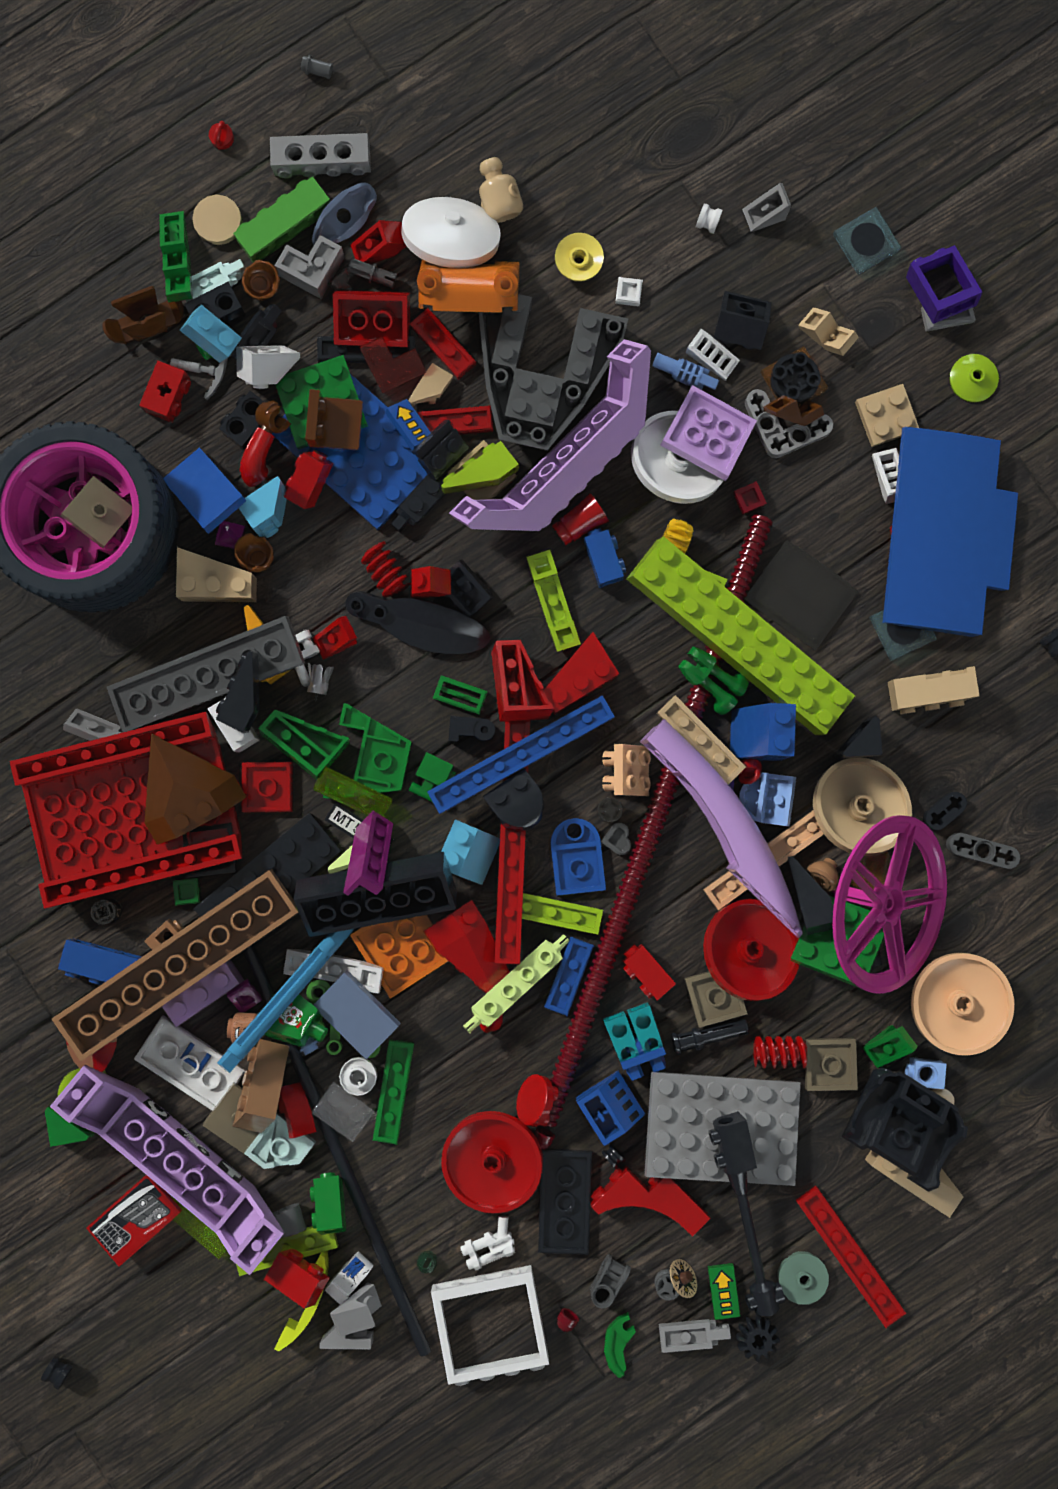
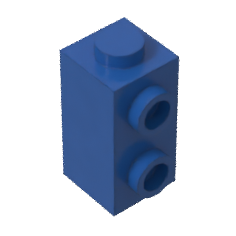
[584,528,626,588]

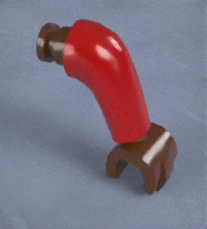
[240,401,291,490]

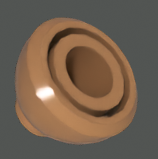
[806,858,839,892]

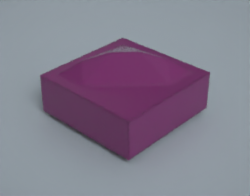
[215,521,246,550]
[227,979,262,1012]

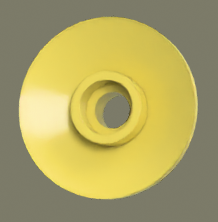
[555,233,604,281]

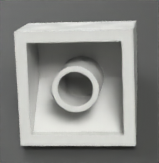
[236,346,300,389]

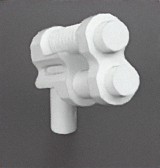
[461,1215,515,1270]

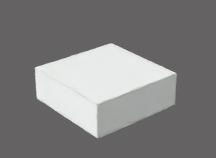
[615,277,643,306]

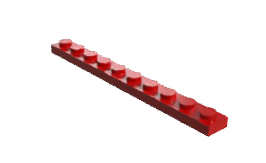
[494,720,530,964]

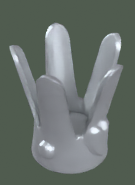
[307,663,334,701]

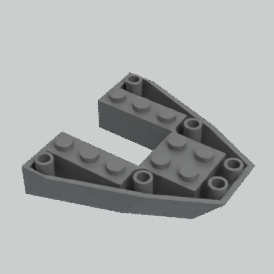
[479,294,628,450]

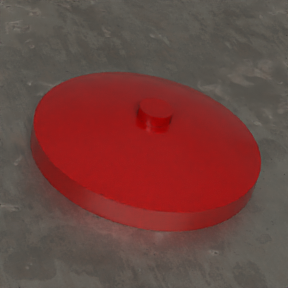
[703,899,800,1001]
[441,1111,543,1213]

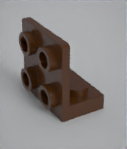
[305,389,363,450]

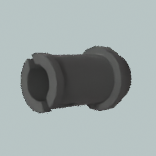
[301,54,333,79]

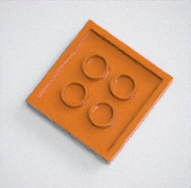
[350,915,448,999]

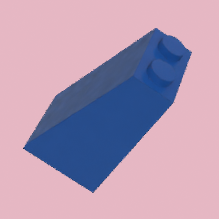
[730,703,796,761]

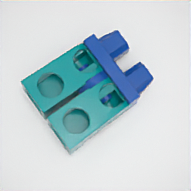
[603,1002,666,1080]

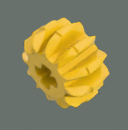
[663,519,693,553]

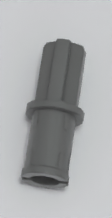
[348,258,398,289]

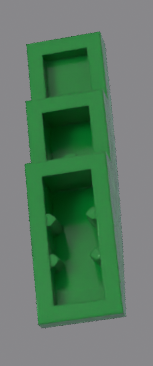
[160,211,193,303]

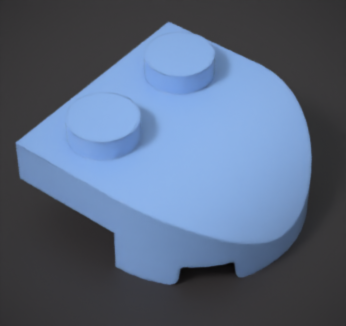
[739,773,796,827]

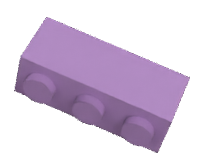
[162,960,245,1027]

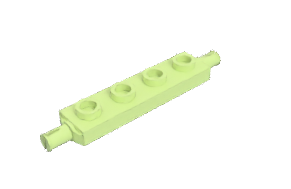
[463,934,569,1033]

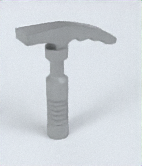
[170,358,228,400]

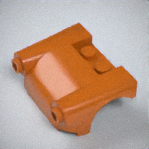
[417,260,519,312]

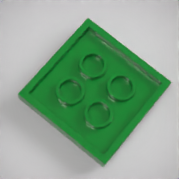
[275,355,368,450]
[791,895,884,988]

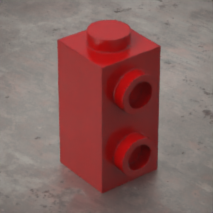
[284,450,334,509]
[623,944,676,1000]

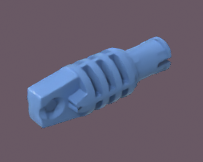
[652,353,719,390]

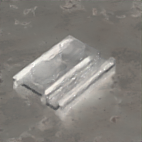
[312,1081,375,1142]

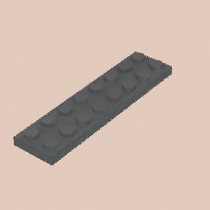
[107,616,306,732]

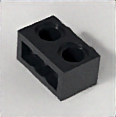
[184,282,246,325]
[219,391,277,451]

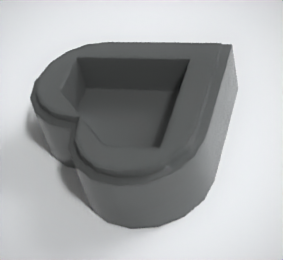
[601,823,631,855]

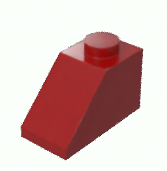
[351,220,406,264]
[411,566,451,599]

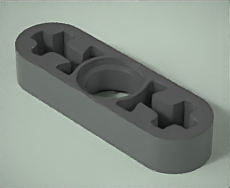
[946,833,1020,869]

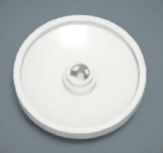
[401,197,500,268]
[631,411,723,504]

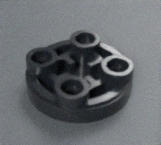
[770,352,821,404]

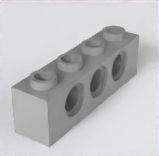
[270,133,371,178]

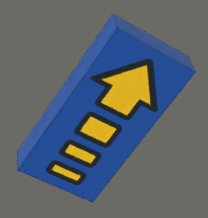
[385,399,431,451]

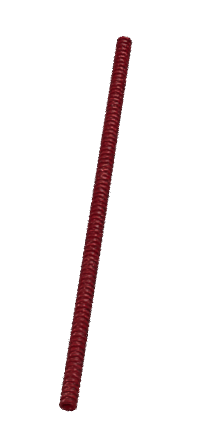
[547,515,773,1127]

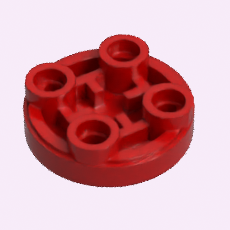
[516,1074,559,1127]

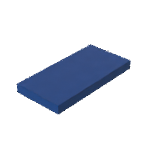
[163,447,246,534]

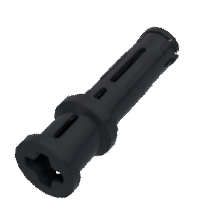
[671,1019,749,1055]

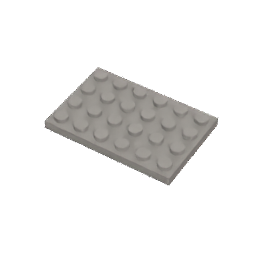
[644,1072,800,1186]

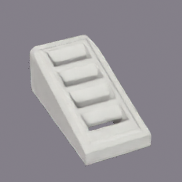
[686,329,740,381]
[872,448,899,504]

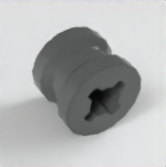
[654,1269,679,1301]

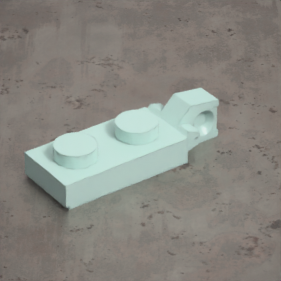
[186,259,246,302]

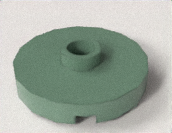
[777,1251,829,1305]

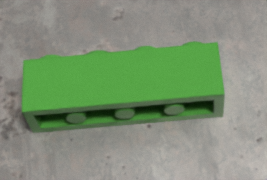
[233,176,331,263]

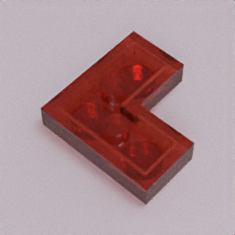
[360,336,426,393]

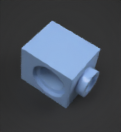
[905,1057,946,1089]

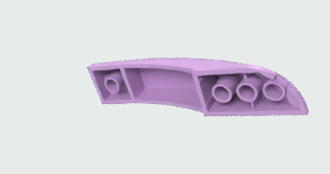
[640,719,803,938]

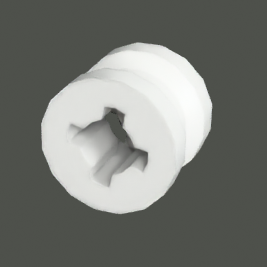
[696,203,723,234]

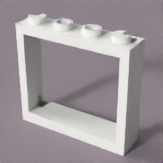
[431,1265,549,1386]

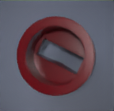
[534,1127,555,1149]
[557,1308,579,1332]

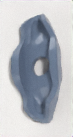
[312,182,377,246]

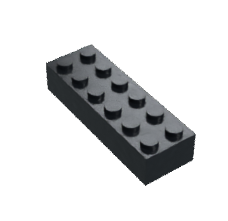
[294,851,457,937]

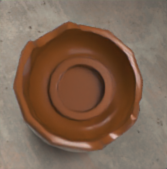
[242,260,280,301]
[234,533,274,572]

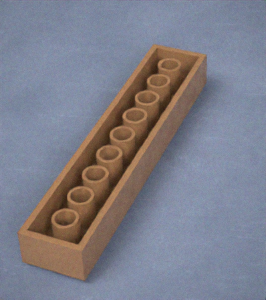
[52,869,298,1061]

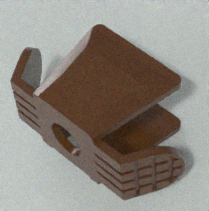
[102,286,184,344]

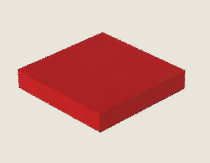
[242,762,293,812]

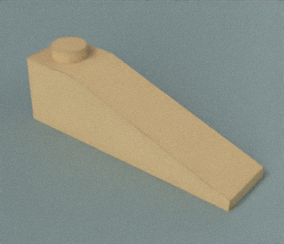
[865,1150,963,1218]

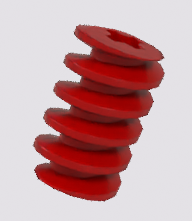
[361,541,411,598]
[753,1036,808,1069]

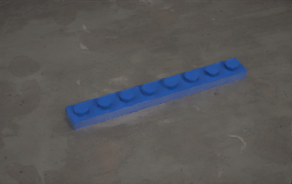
[427,695,615,815]

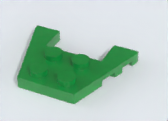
[323,703,412,799]

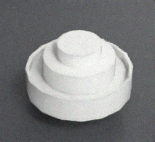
[339,1057,377,1096]

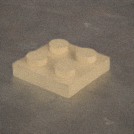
[855,384,919,447]

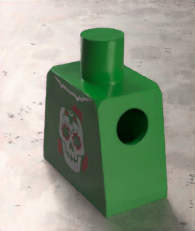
[265,995,328,1047]

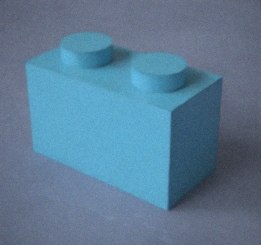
[180,305,242,363]

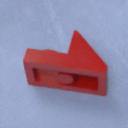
[313,616,357,660]

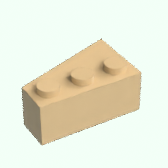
[888,666,980,714]

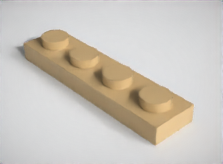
[656,695,746,785]

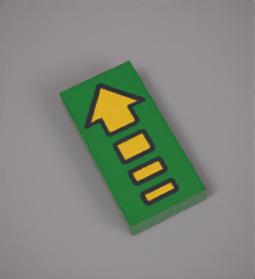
[707,1263,740,1320]

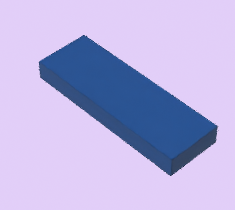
[544,936,594,1016]

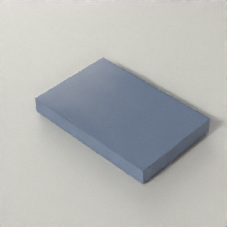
[314,970,401,1059]

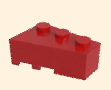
[543,632,619,715]

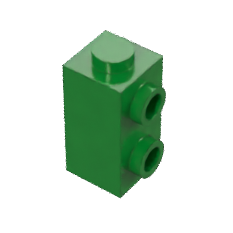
[310,1173,346,1235]

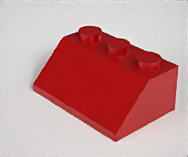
[333,290,410,347]

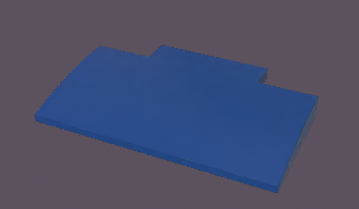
[882,427,1018,637]

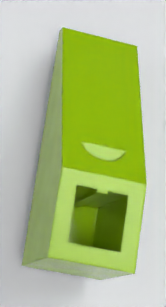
[441,441,519,494]

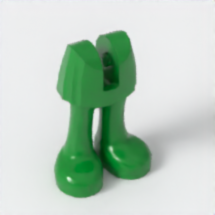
[678,646,749,715]

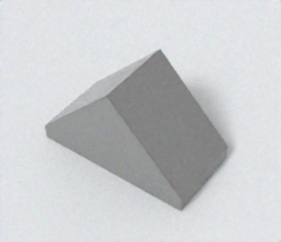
[742,183,791,232]

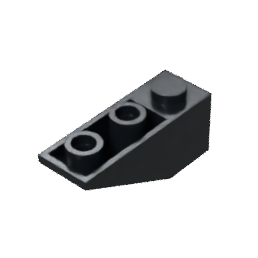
[215,651,260,733]

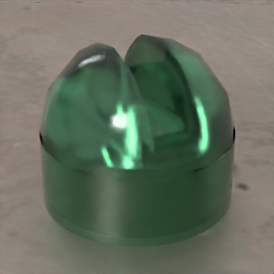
[417,1251,437,1274]

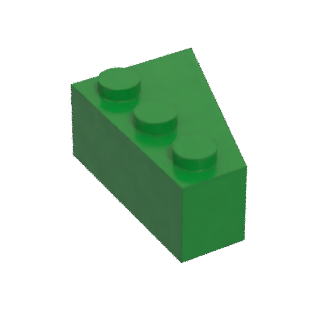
[258,710,350,781]

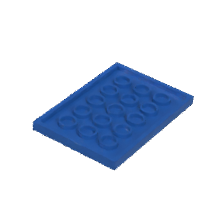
[272,374,428,531]

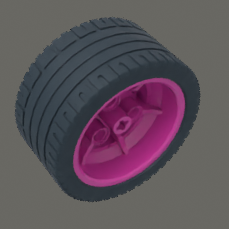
[0,421,179,613]

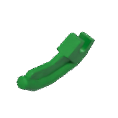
[604,1312,636,1378]

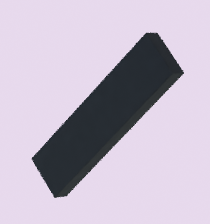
[317,336,415,363]

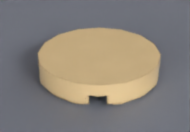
[192,195,243,245]

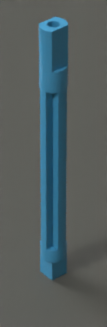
[217,929,355,1073]

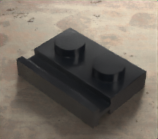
[412,420,469,480]

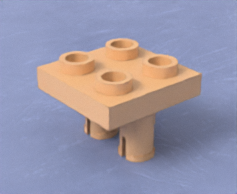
[602,744,651,796]

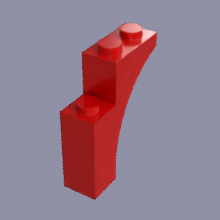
[590,1165,710,1237]

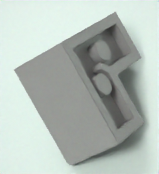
[275,235,345,299]

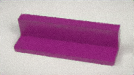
[343,811,393,896]

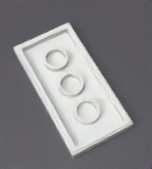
[134,1015,246,1110]

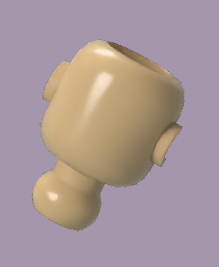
[479,157,523,223]

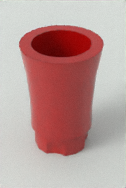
[552,493,609,545]

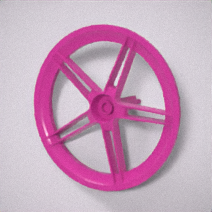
[832,815,947,993]

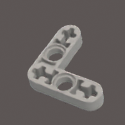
[745,389,833,458]

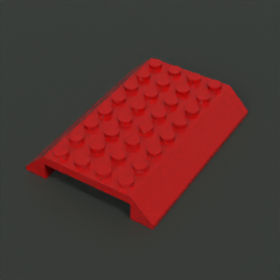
[9,712,242,909]

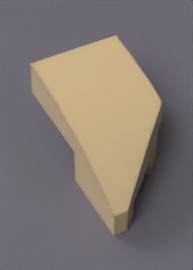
[408,363,453,407]

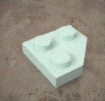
[244,1111,316,1169]

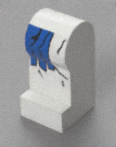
[325,1251,374,1305]

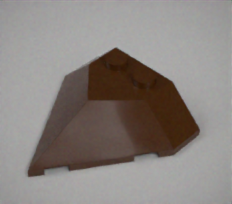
[144,733,247,845]

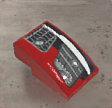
[86,1175,182,1267]

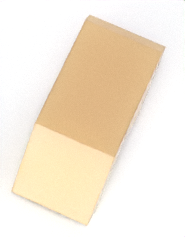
[798,307,859,356]

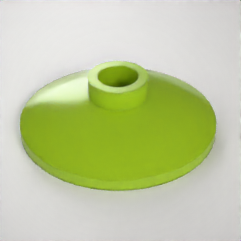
[949,354,999,403]

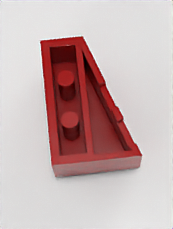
[491,640,554,722]

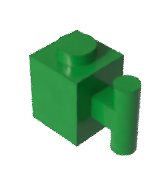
[409,752,456,802]

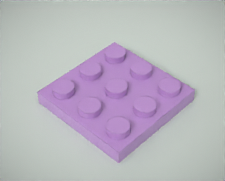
[660,385,757,481]

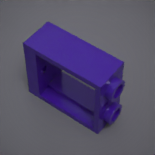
[906,245,982,324]

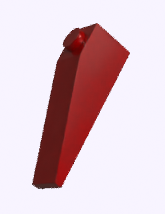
[423,900,510,994]

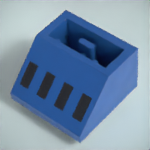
[576,1071,645,1146]

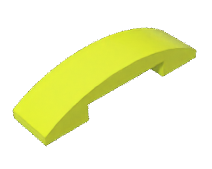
[274,1251,329,1351]

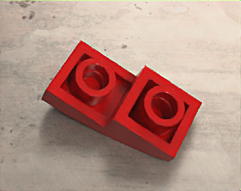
[278,1082,316,1138]

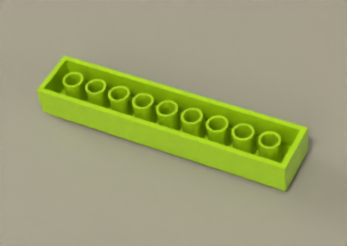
[626,536,855,735]

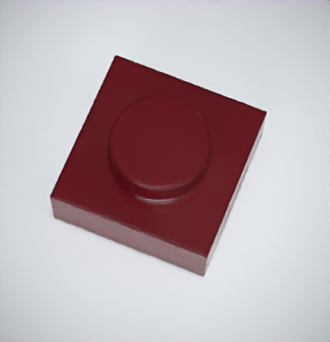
[733,481,767,515]

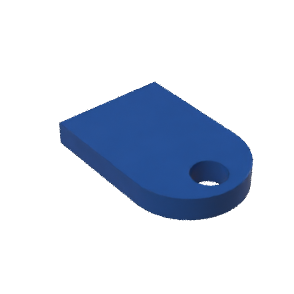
[551,818,606,896]

